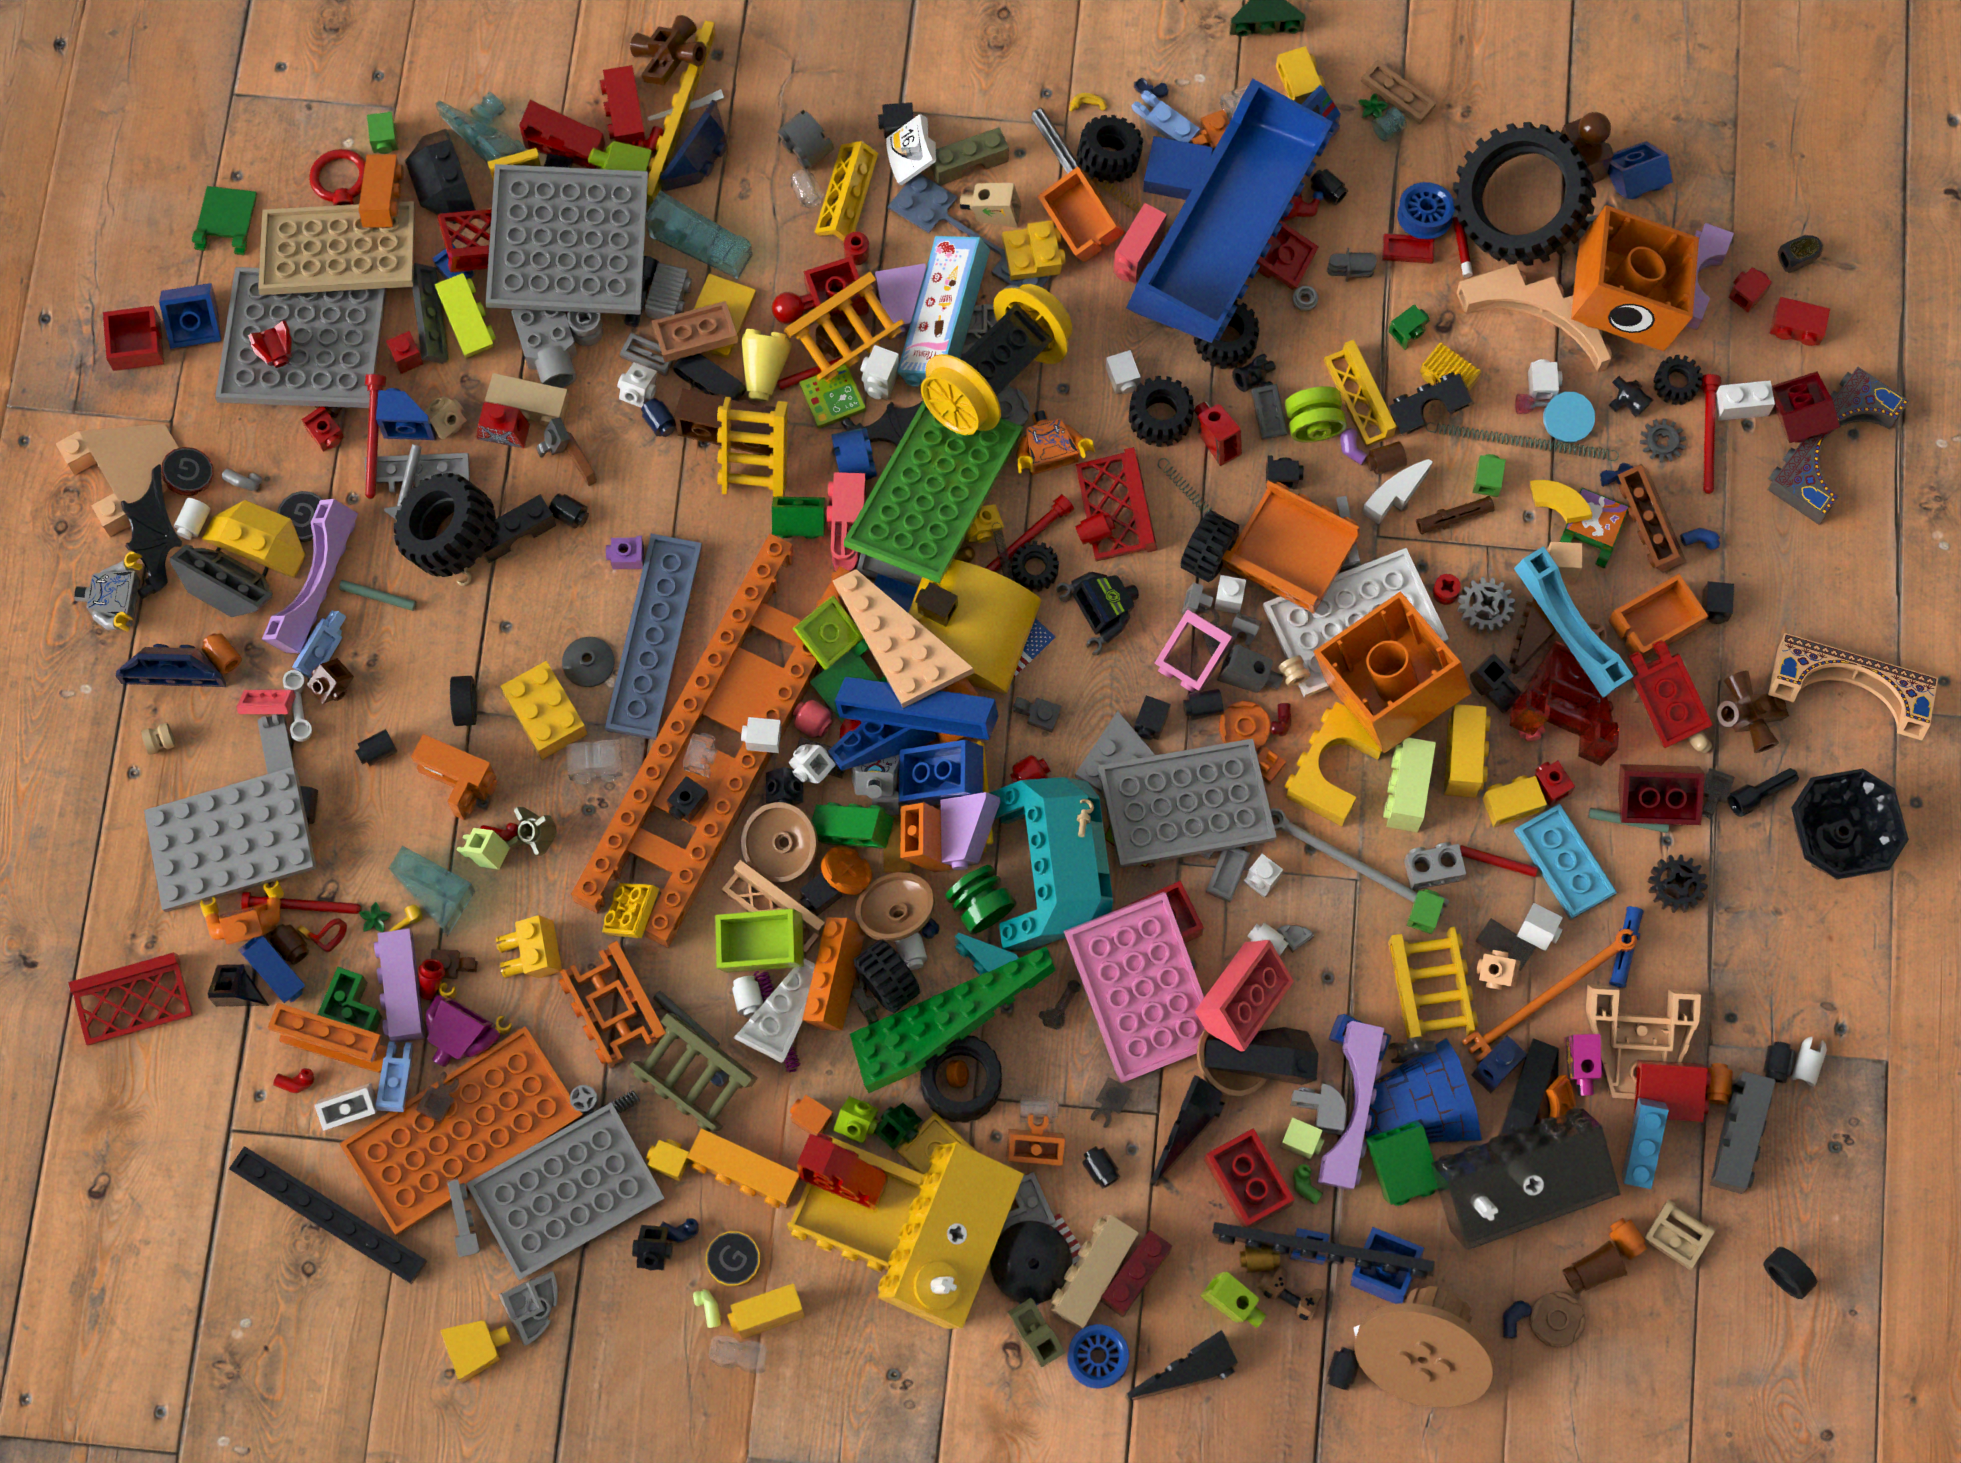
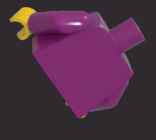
[426,982,512,1067]

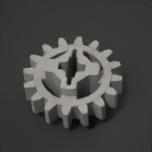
[1458,577,1515,634]

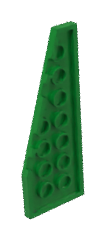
[850,946,1056,1093]

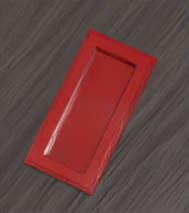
[1382,234,1434,264]

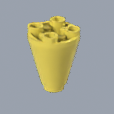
[741,329,792,402]

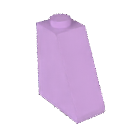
[875,264,926,338]
[940,792,1000,870]

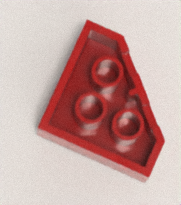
[797,1133,888,1211]

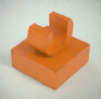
[1257,746,1286,784]

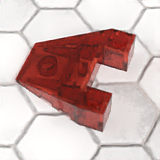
[1509,641,1619,766]

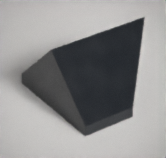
[208,965,269,1007]

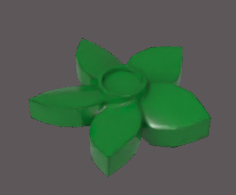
[1359,93,1389,121]
[359,902,391,932]

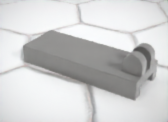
[1336,496,1360,570]
[257,714,295,774]

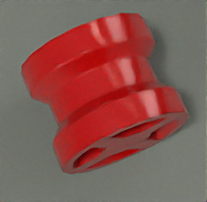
[1433,574,1461,605]

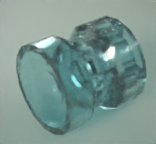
[470,92,506,127]
[1372,107,1407,142]

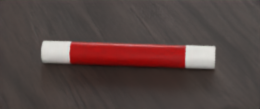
[1453,209,1473,277]

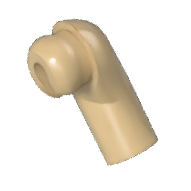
[1687,731,1712,753]

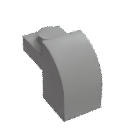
[1290,1084,1346,1135]

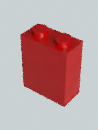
[1634,1060,1711,1122]

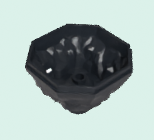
[1791,768,1909,880]

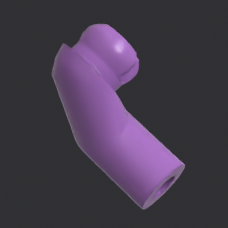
[1340,428,1368,465]

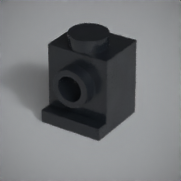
[1266,455,1304,489]

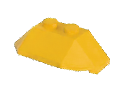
[202,500,306,579]

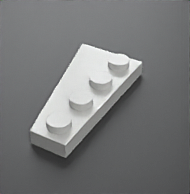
[734,958,815,1063]

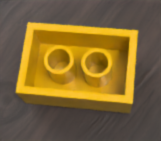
[500,661,588,760]
[1444,704,1490,798]

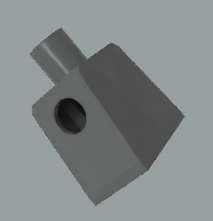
[1217,644,1283,693]

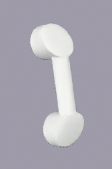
[283,670,312,742]

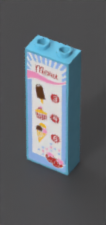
[897,236,990,387]

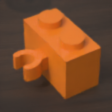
[1006,1113,1065,1166]

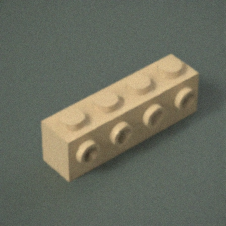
[1049,1215,1139,1328]

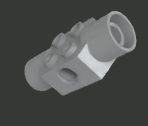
[511,309,577,388]

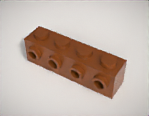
[1618,464,1687,573]

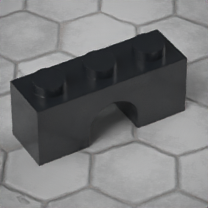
[1389,372,1475,436]
[484,494,556,563]

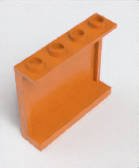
[1222,481,1360,614]

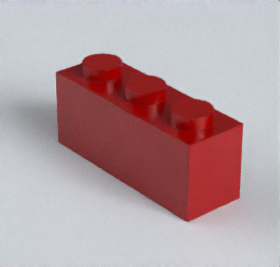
[600,65,646,145]

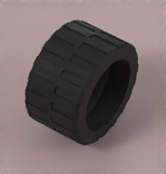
[920,1036,1002,1123]

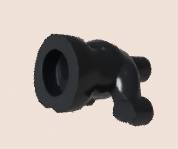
[1232,354,1276,392]
[1609,376,1653,418]

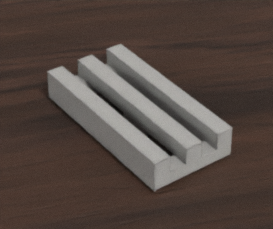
[620,333,673,376]

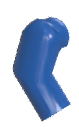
[1680,528,1720,550]

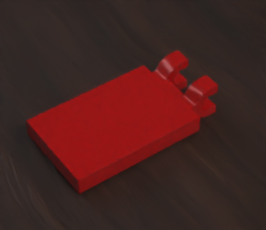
[1628,640,1713,748]

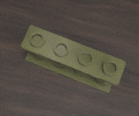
[630,1013,758,1132]

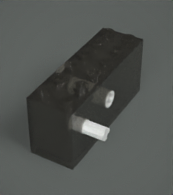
[1431,1108,1621,1251]

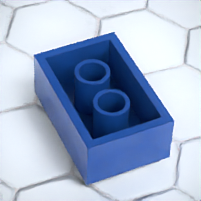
[899,740,983,806]

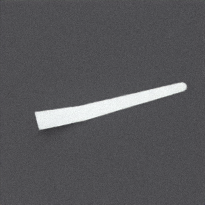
[648,89,724,121]

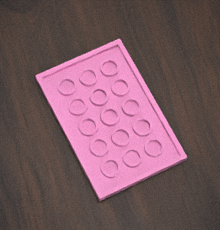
[1064,892,1205,1083]

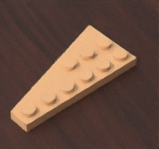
[833,569,974,708]

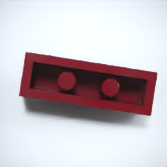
[1101,1230,1172,1317]

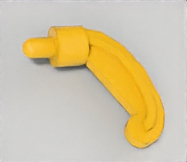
[1069,92,1107,112]

